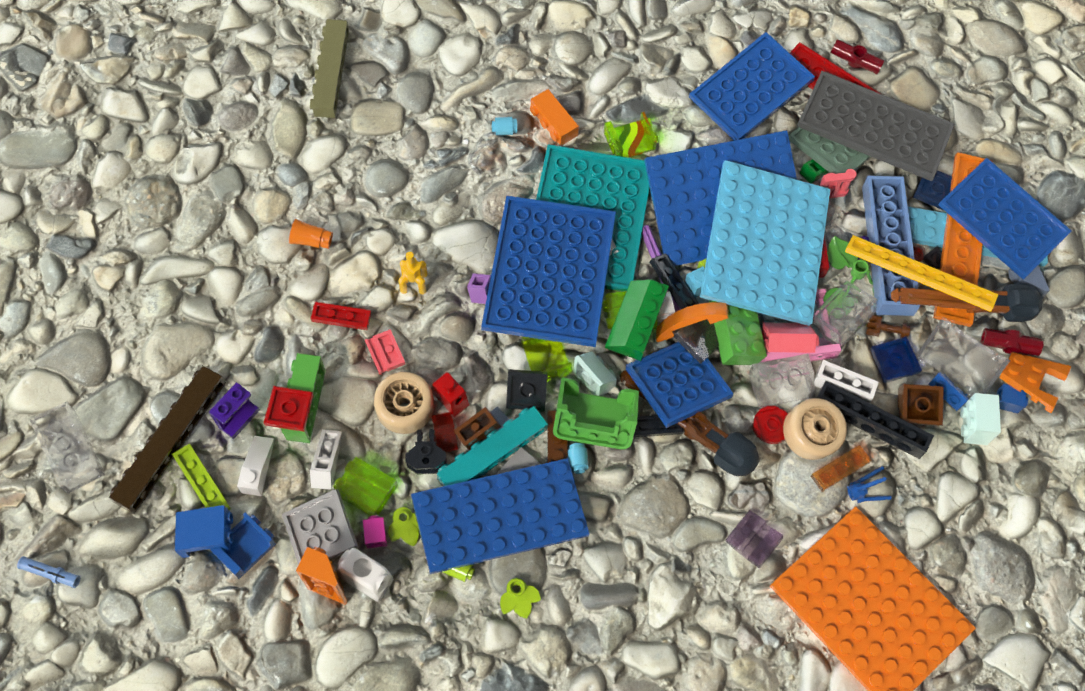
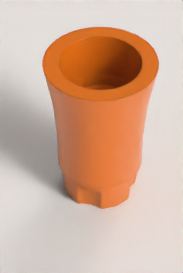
[289,219,333,249]

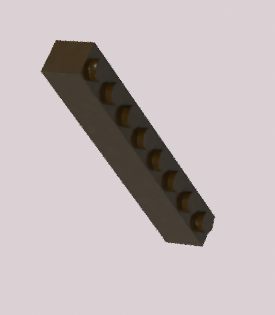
[109,365,226,514]

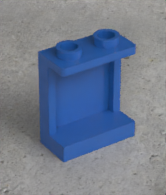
[175,505,233,558]
[210,512,276,579]

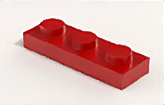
[310,302,371,330]

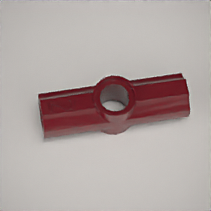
[830,39,885,75]
[981,328,1044,356]

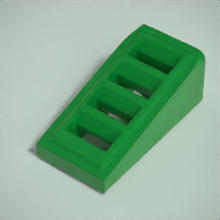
[800,159,828,184]

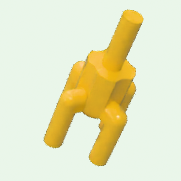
[398,252,428,295]

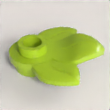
[388,507,419,546]
[500,578,541,619]

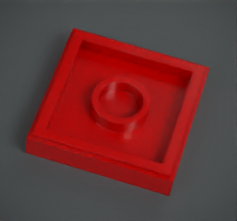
[264,386,314,432]

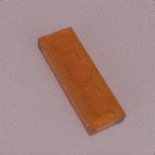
[811,445,872,492]

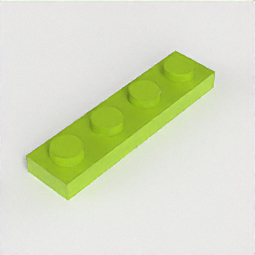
[172,443,231,510]

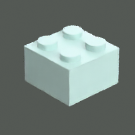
[960,393,1001,445]

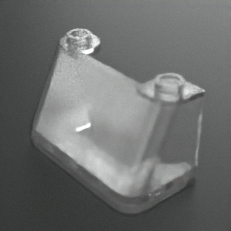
[916,317,1010,397]

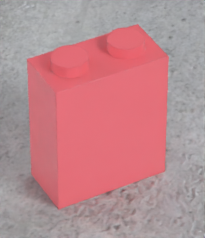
[762,322,819,353]

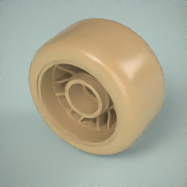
[374,372,434,434]
[783,398,847,460]

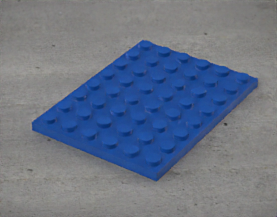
[644,130,797,266]
[481,196,616,347]

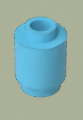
[492,117,517,135]
[568,443,589,474]

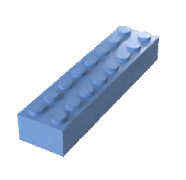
[862,176,920,316]

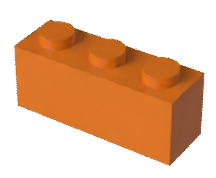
[530,89,579,146]

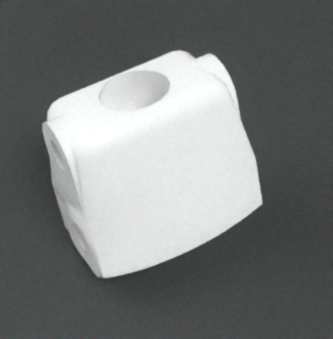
[337,548,394,602]

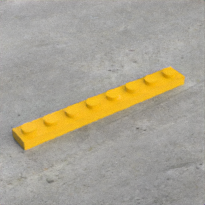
[845,235,998,312]

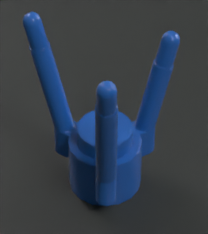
[847,466,892,503]

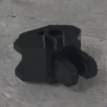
[405,429,447,475]

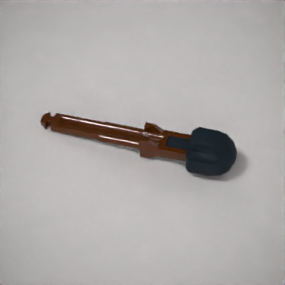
[619,370,759,476]

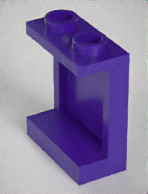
[209,382,260,439]

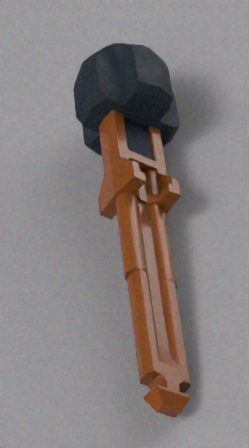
[891,284,1043,322]

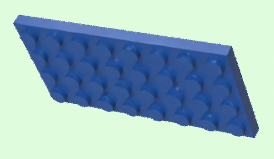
[411,458,590,574]

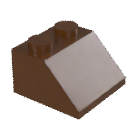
[898,384,943,426]

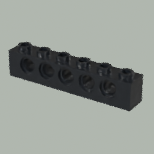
[816,381,934,459]

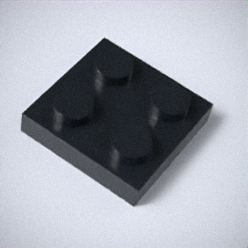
[506,369,547,411]

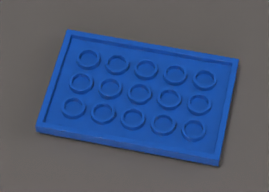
[689,32,815,141]
[938,158,1071,280]

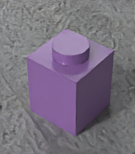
[467,273,491,304]

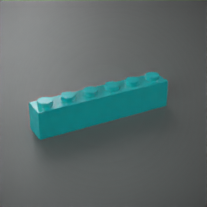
[437,406,548,486]

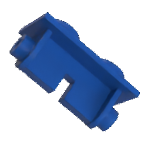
[928,372,969,411]

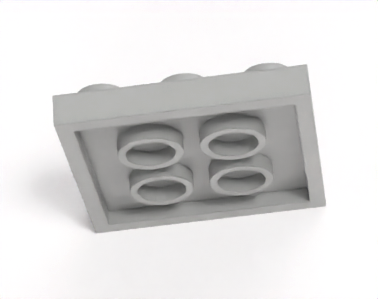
[282,489,358,565]

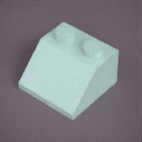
[573,352,617,397]

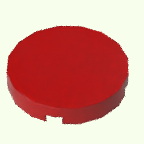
[752,406,788,444]

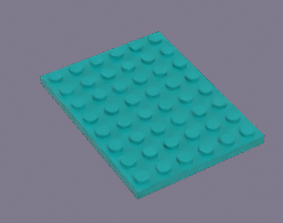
[536,144,650,292]

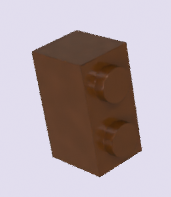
[454,407,501,450]

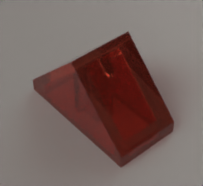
[432,412,458,452]

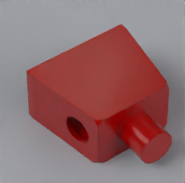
[431,372,469,417]

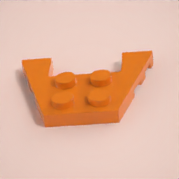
[999,352,1071,413]

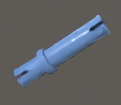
[17,556,81,588]

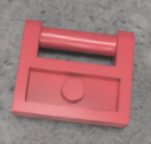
[819,169,856,198]

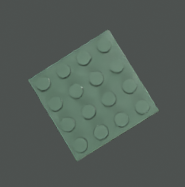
[789,127,871,183]

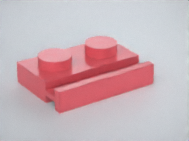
[365,329,405,375]

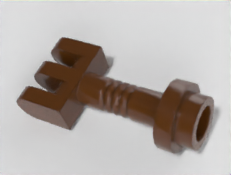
[866,315,910,338]

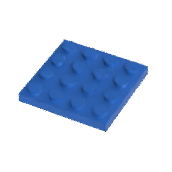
[626,336,734,428]

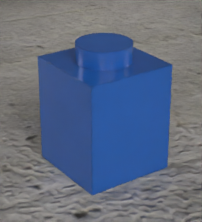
[997,384,1028,414]

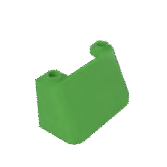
[553,378,639,449]

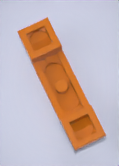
[656,302,728,342]

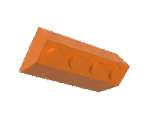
[296,547,348,605]

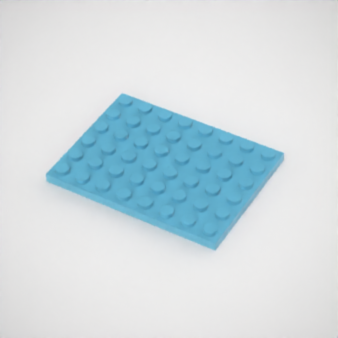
[700,160,830,326]

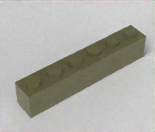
[310,19,349,118]

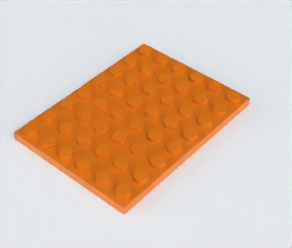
[770,506,976,691]

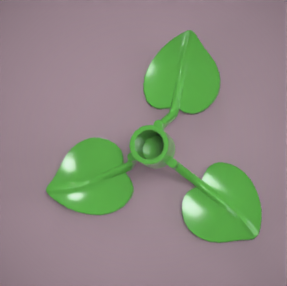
[823,236,874,318]

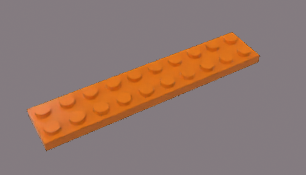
[933,152,993,327]

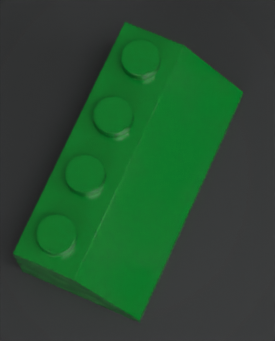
[605,279,669,361]

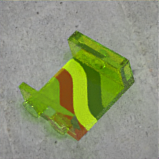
[603,111,658,158]
[521,336,572,382]

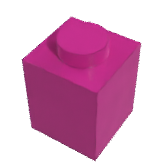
[363,516,387,549]

